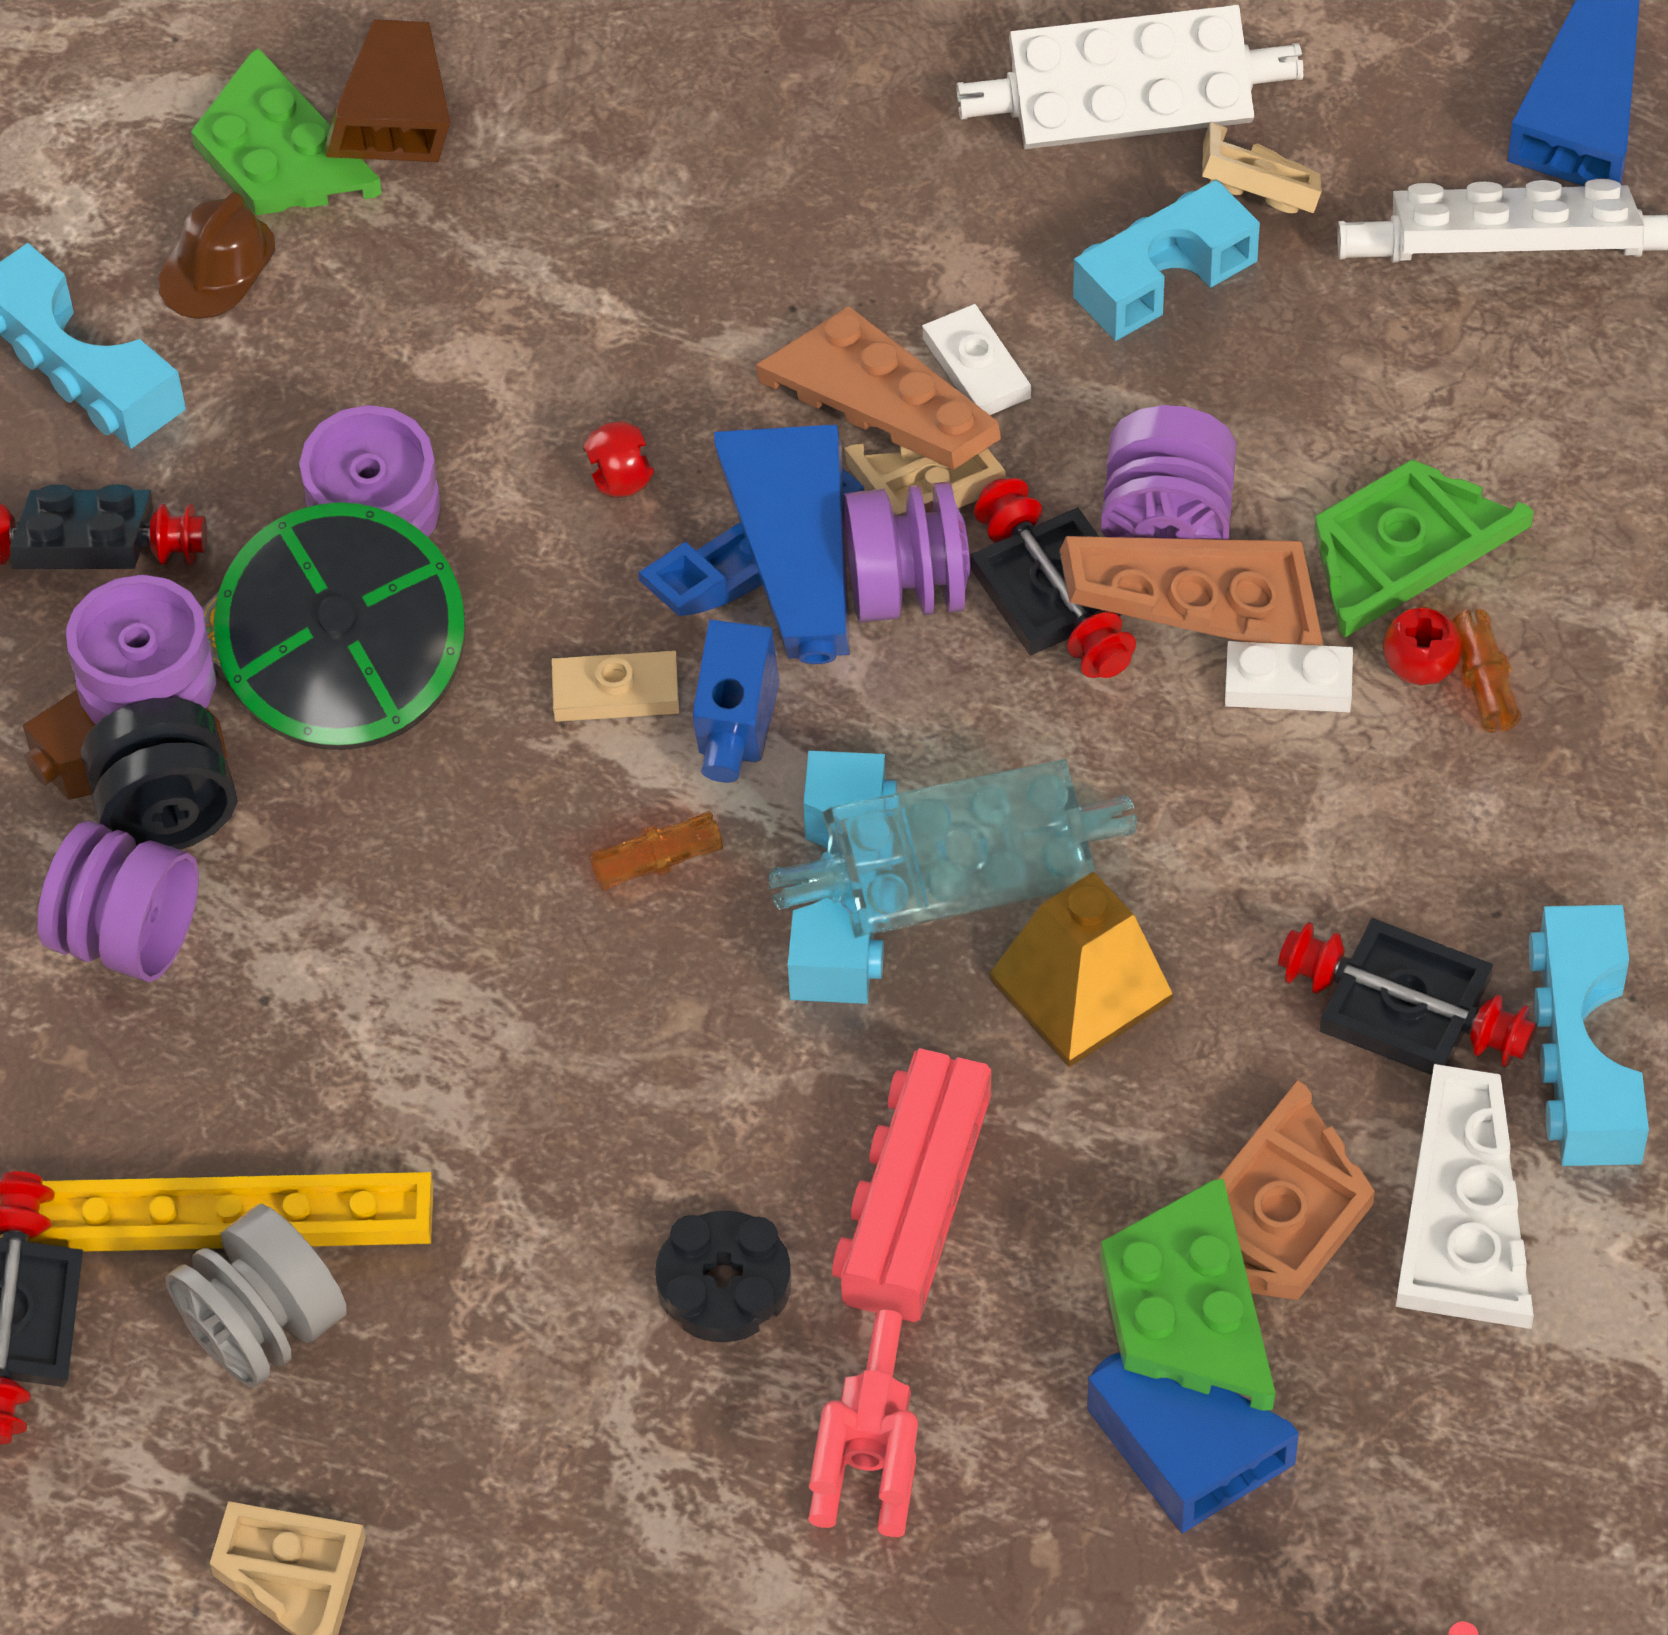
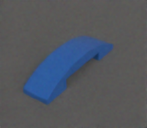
[638,468,865,616]

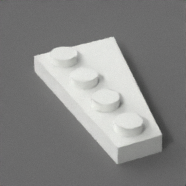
[1396,1064,1534,1329]

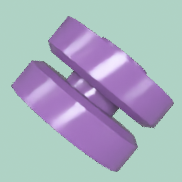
[299,405,441,537]
[66,575,216,724]

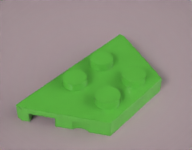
[191,48,382,215]
[1314,459,1534,638]
[1099,1179,1276,1411]

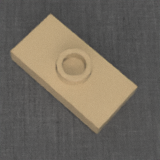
[552,651,680,722]

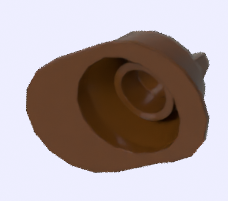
[158,192,275,319]

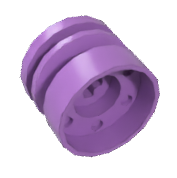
[1101,405,1237,540]
[844,481,970,623]
[37,820,199,983]

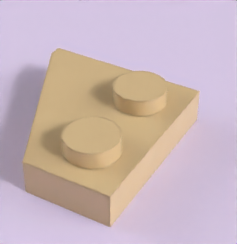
[1202,121,1322,213]
[844,444,1006,516]
[210,1501,366,1635]

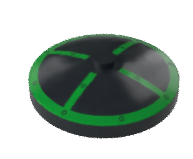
[214,502,466,750]

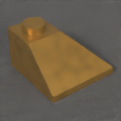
[990,871,1173,1067]

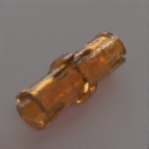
[1452,609,1521,733]
[589,811,723,891]

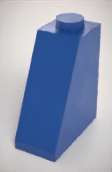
[1087,1352,1299,1534]

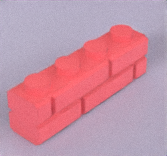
[832,1048,992,1323]

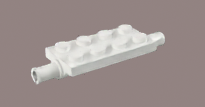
[956,5,1303,149]
[1337,179,1668,263]

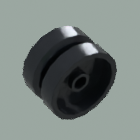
[80,698,238,850]

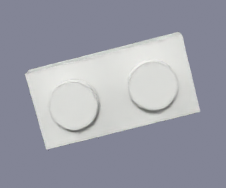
[1225,641,1353,712]

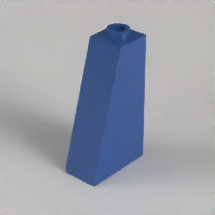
[1507,0,1640,186]
[714,424,850,664]

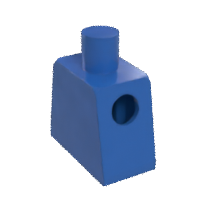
[693,619,780,783]

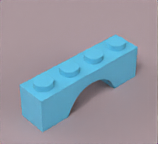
[0,243,186,449]
[788,751,897,1004]
[1529,905,1649,1166]

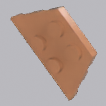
[1218,1080,1375,1300]

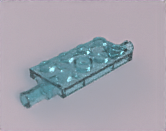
[768,759,1137,938]

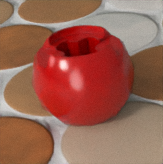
[583,421,654,498]
[1382,607,1463,686]

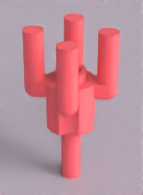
[808,1309,918,1537]

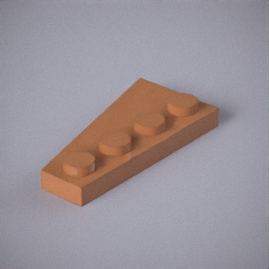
[756,306,1001,470]
[1060,536,1323,646]

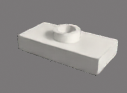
[922,304,1031,415]

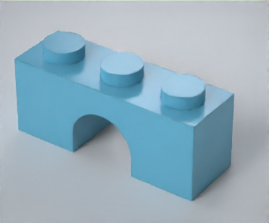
[1073,179,1260,341]

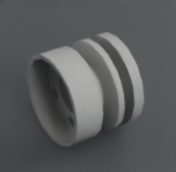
[165,1203,347,1388]

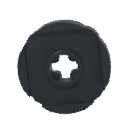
[655,1211,791,1342]

